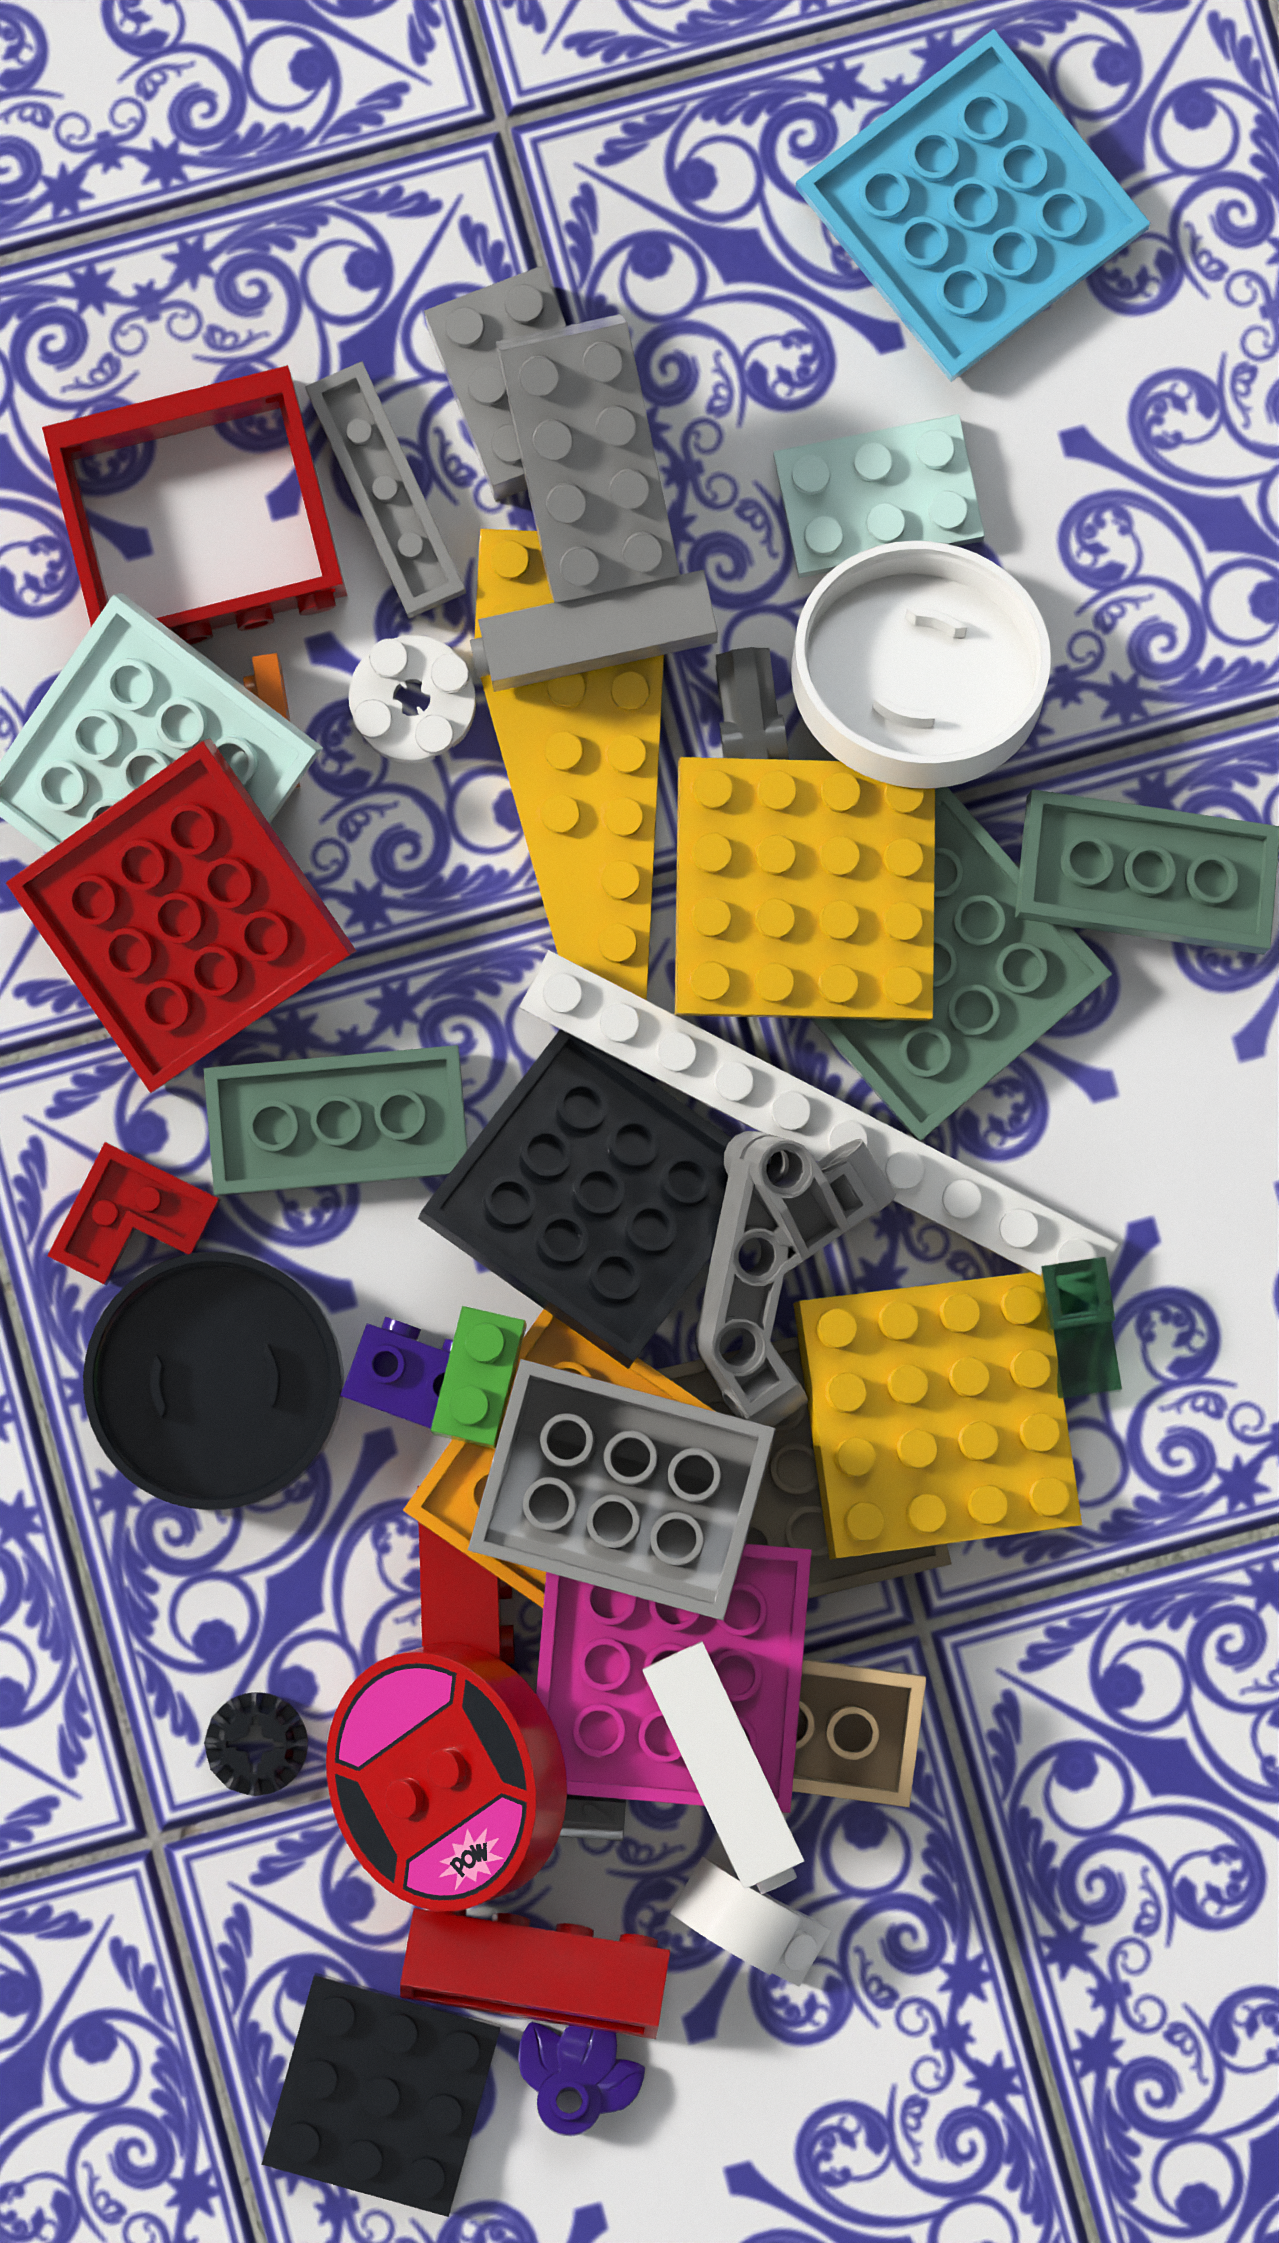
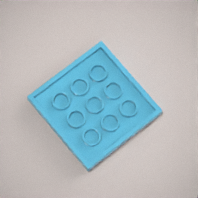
[795,29,1150,382]

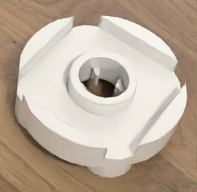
[349,635,476,764]

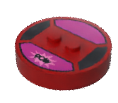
[326,1643,567,1911]

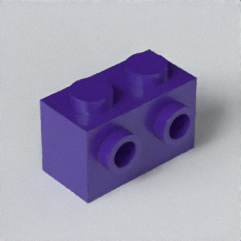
[340,1317,453,1429]

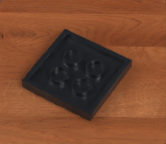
[261,1973,502,2217]

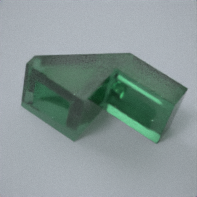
[1041,1257,1122,1400]

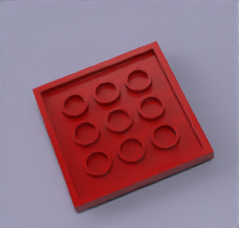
[5,738,357,1093]

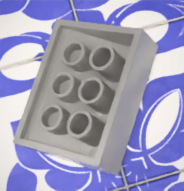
[468,1359,776,1621]

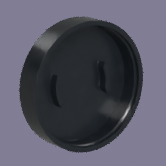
[83,1252,344,1510]

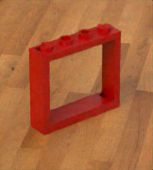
[42,365,348,645]

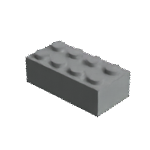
[496,314,680,603]

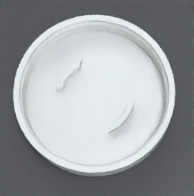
[791,541,1051,788]

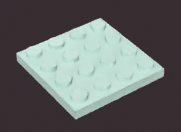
[0,592,323,852]

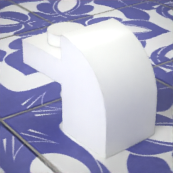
[670,1856,831,1987]

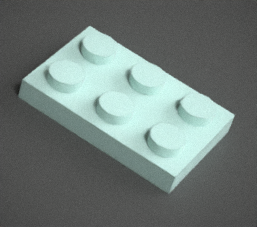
[773,414,985,578]

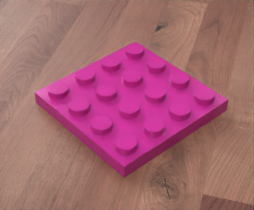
[536,1544,812,1813]

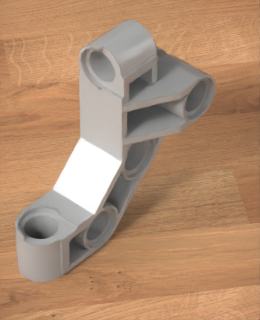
[695,1131,896,1427]

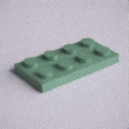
[1015,789,1279,955]
[204,1045,468,1197]

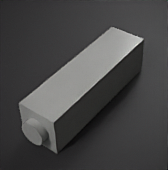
[470,570,718,692]

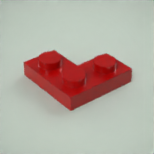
[47,1142,221,1286]

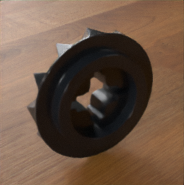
[204,1692,308,1796]

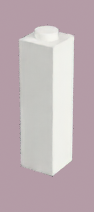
[642,1641,804,1894]

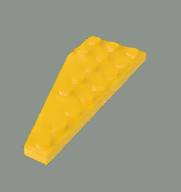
[474,529,664,1000]

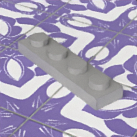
[305,361,466,619]

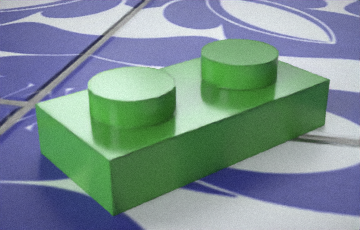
[431,1306,527,1449]

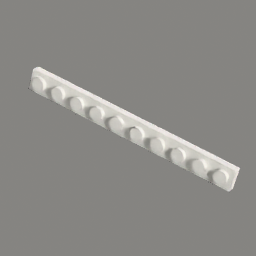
[519,950,1118,1301]

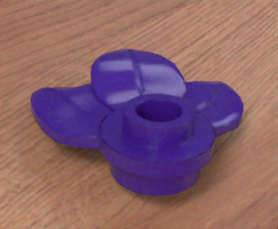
[518,2022,645,2136]

